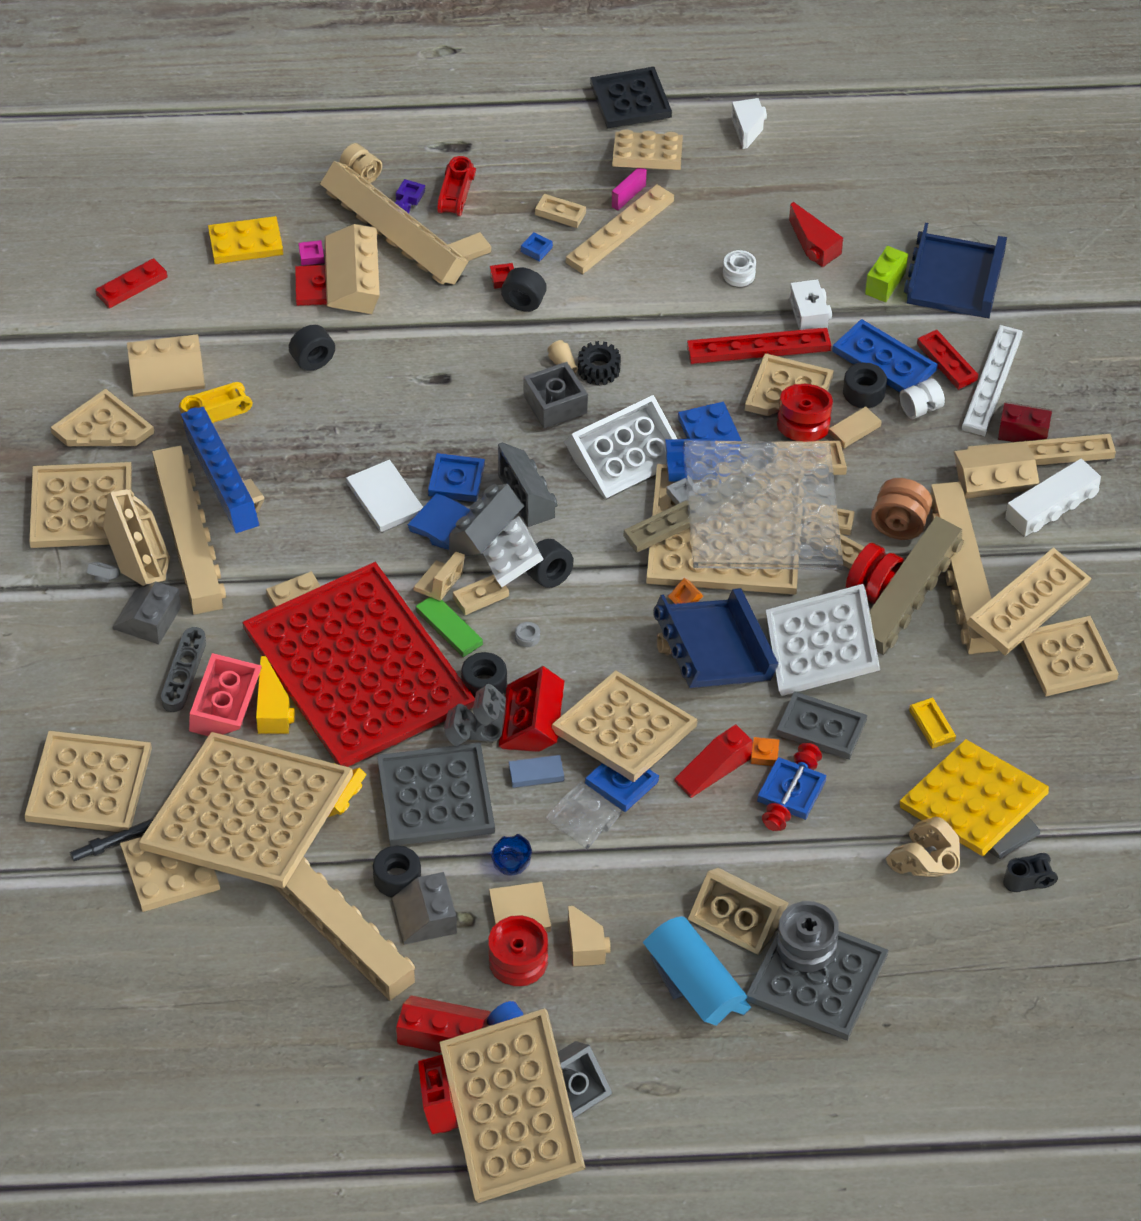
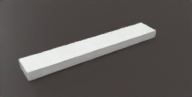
[962,325,1023,436]

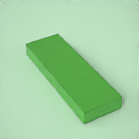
[416,597,483,657]

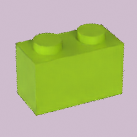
[865,246,908,302]

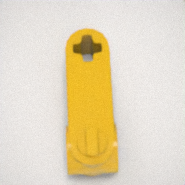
[179,382,253,424]

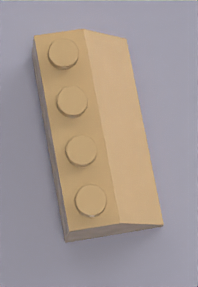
[324,224,380,314]

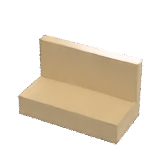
[413,552,465,601]

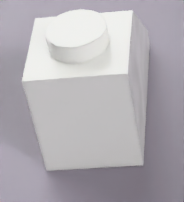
[731,98,767,149]

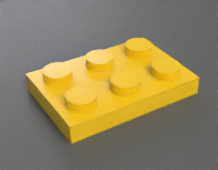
[208,216,283,264]

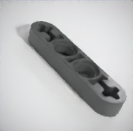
[161,627,206,712]

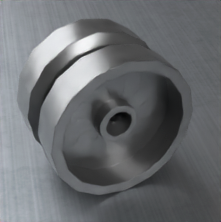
[777,901,839,972]

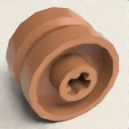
[871,478,932,540]

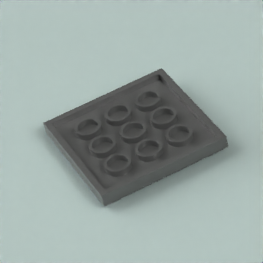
[377,742,495,846]
[746,930,889,1041]

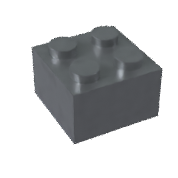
[523,362,588,428]

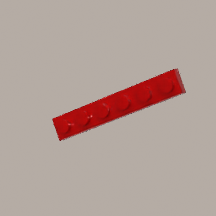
[687,328,831,364]

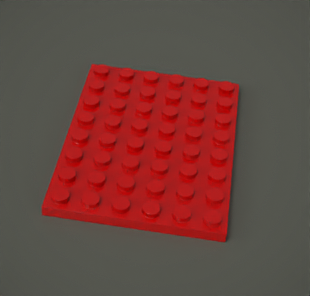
[242,561,475,767]

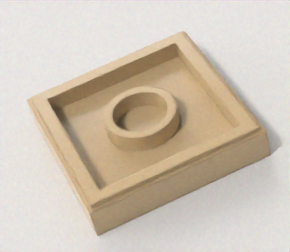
[489,882,551,932]

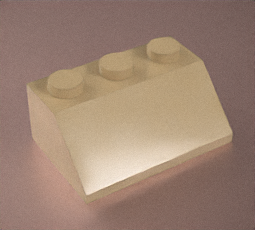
[127,334,205,397]
[954,442,1039,499]
[688,868,788,955]

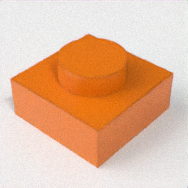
[668,578,703,604]
[751,737,779,766]

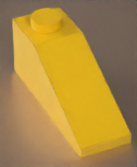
[256,656,295,734]

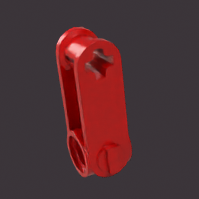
[437,156,476,217]

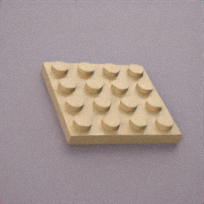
[29,462,132,548]
[552,671,698,782]
[25,731,152,832]

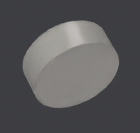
[515,622,540,647]

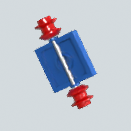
[757,743,827,831]

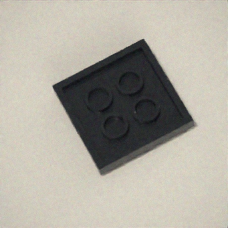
[590,66,672,129]

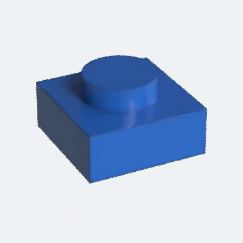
[521,232,553,262]

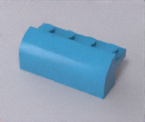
[643,916,752,1026]

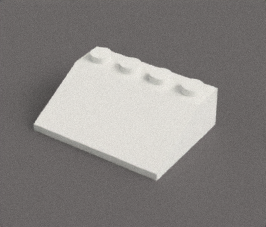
[564,395,677,499]

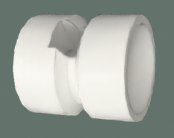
[899,378,945,419]

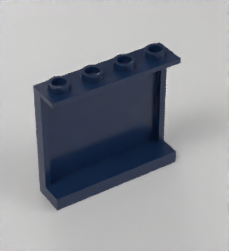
[904,222,1007,319]
[653,588,779,688]

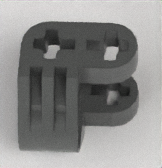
[444,684,506,746]

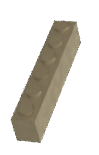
[870,516,964,655]

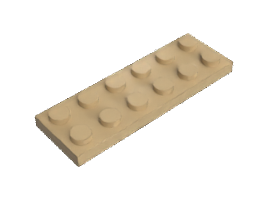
[966,547,1092,656]

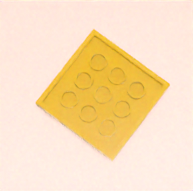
[900,739,1049,857]

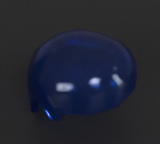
[491,834,532,876]

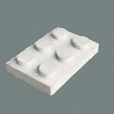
[483,516,544,587]

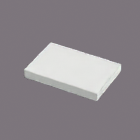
[346,460,423,532]

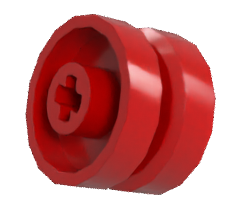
[777,383,833,442]
[845,543,904,605]
[488,915,548,986]

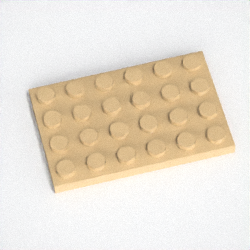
[440,1008,585,1203]

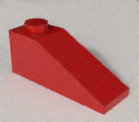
[789,202,843,267]
[674,724,753,798]
[418,1055,459,1135]

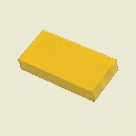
[909,697,956,749]

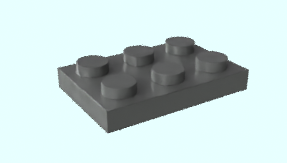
[776,691,867,760]

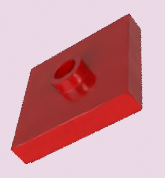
[295,265,327,306]

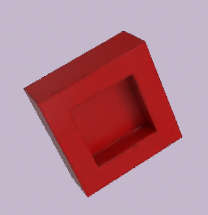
[490,263,514,289]

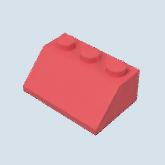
[189,653,262,736]

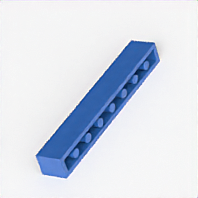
[181,406,260,533]

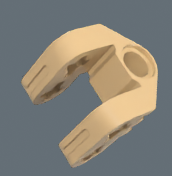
[886,817,960,877]

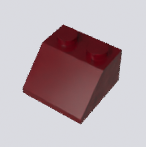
[998,401,1052,442]

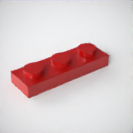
[95,258,168,309]
[917,329,978,390]

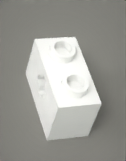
[789,279,832,330]

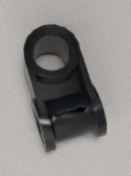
[1003,853,1058,892]

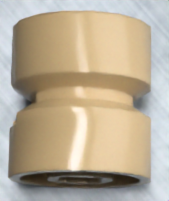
[339,143,382,184]

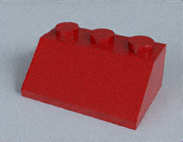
[499,666,565,752]
[396,995,491,1053]

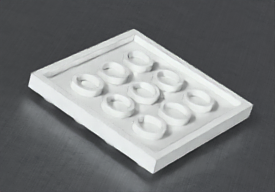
[766,584,880,696]

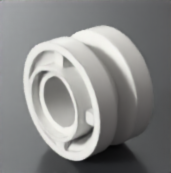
[723,250,756,287]

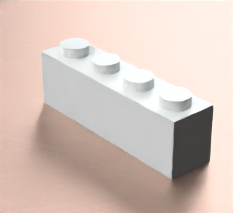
[1005,459,1101,537]

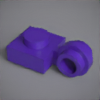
[395,179,425,214]

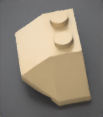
[103,489,170,586]

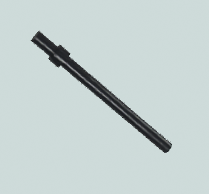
[70,817,155,862]

